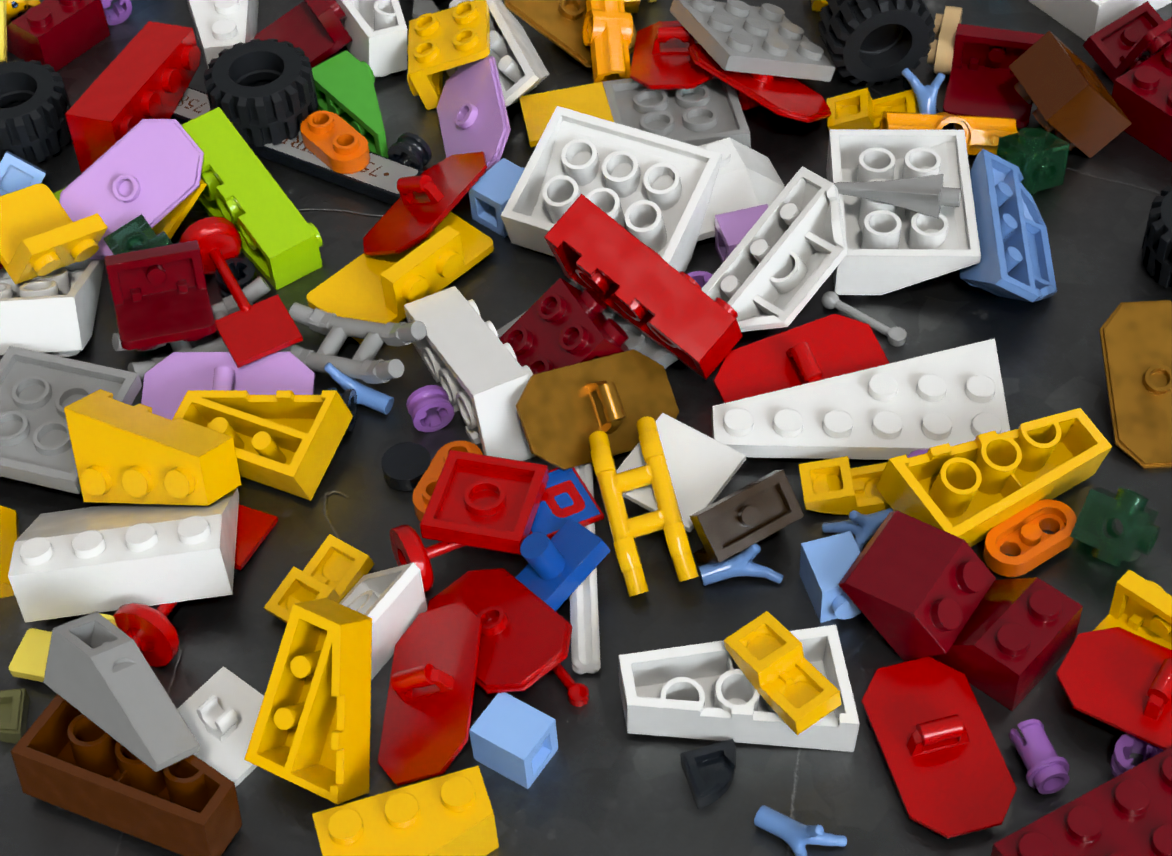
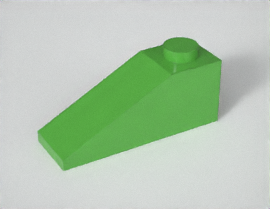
[312,50,388,158]

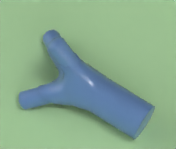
[901,68,945,114]
[324,363,394,415]
[822,508,893,552]
[698,543,783,586]
[754,805,847,856]

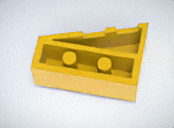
[64,389,242,506]
[172,390,353,501]
[244,598,372,805]

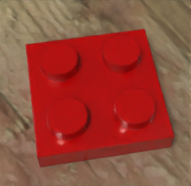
[420,450,549,555]

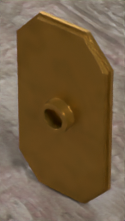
[504,0,637,68]
[1099,300,1172,469]
[516,349,679,470]

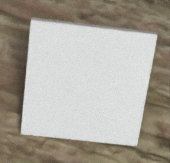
[617,413,746,532]
[177,666,264,788]

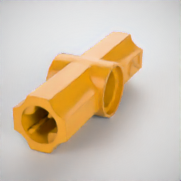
[582,0,633,83]
[879,111,1018,157]

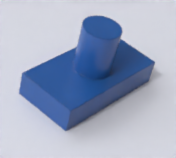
[515,518,611,611]

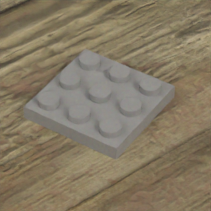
[670,0,836,82]
[603,76,751,148]
[0,346,142,494]

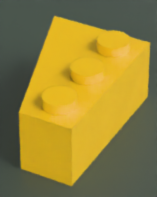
[312,765,499,856]

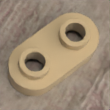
[927,6,963,75]

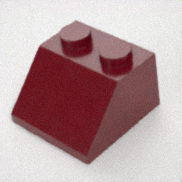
[7,0,110,72]
[838,510,996,661]
[930,577,1083,711]

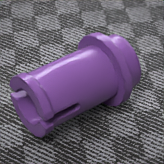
[1009,719,1070,794]

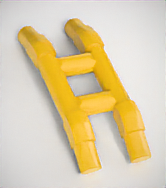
[589,416,699,597]

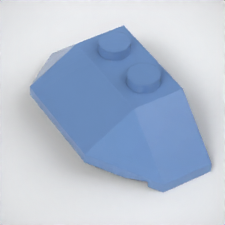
[959,149,1057,302]

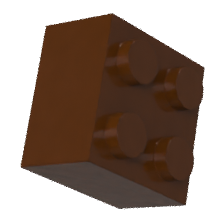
[1009,30,1132,158]

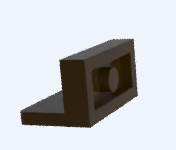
[689,470,804,563]

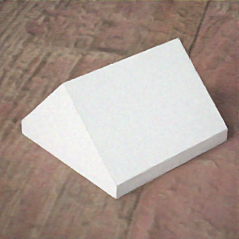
[339,562,427,680]

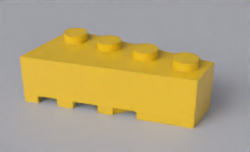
[876,408,1113,547]

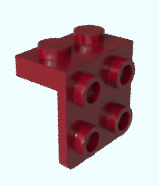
[254,0,352,68]
[1082,1,1172,83]
[942,23,1044,128]
[104,240,216,350]
[499,278,629,375]

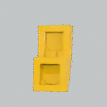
[827,88,919,131]
[798,456,891,515]
[263,534,374,623]
[723,611,842,735]

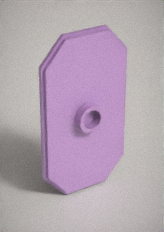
[437,56,511,172]
[59,119,204,260]
[141,352,315,420]

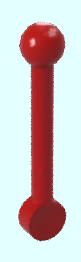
[552,663,589,707]

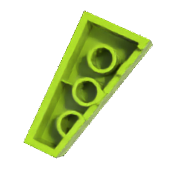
[181,107,323,290]

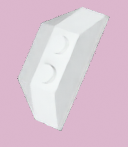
[446,0,549,107]
[697,138,785,241]
[702,166,848,332]

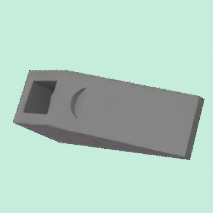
[43,612,200,772]

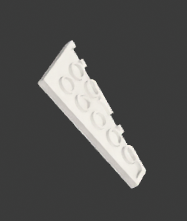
[711,338,1010,460]

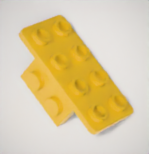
[306,211,494,344]

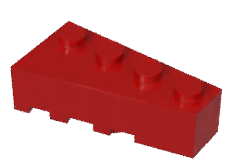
[65,21,201,174]
[544,194,743,379]

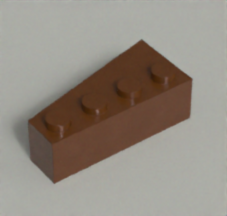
[11,694,242,856]

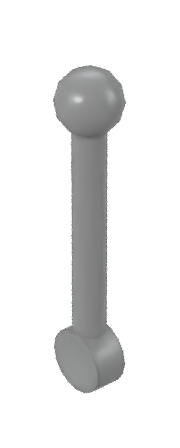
[821,291,907,347]

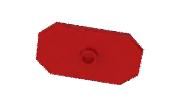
[630,21,714,90]
[688,43,832,123]
[363,152,487,256]
[714,313,889,403]
[427,568,572,694]
[377,601,483,786]
[1056,627,1172,750]
[862,657,1017,839]

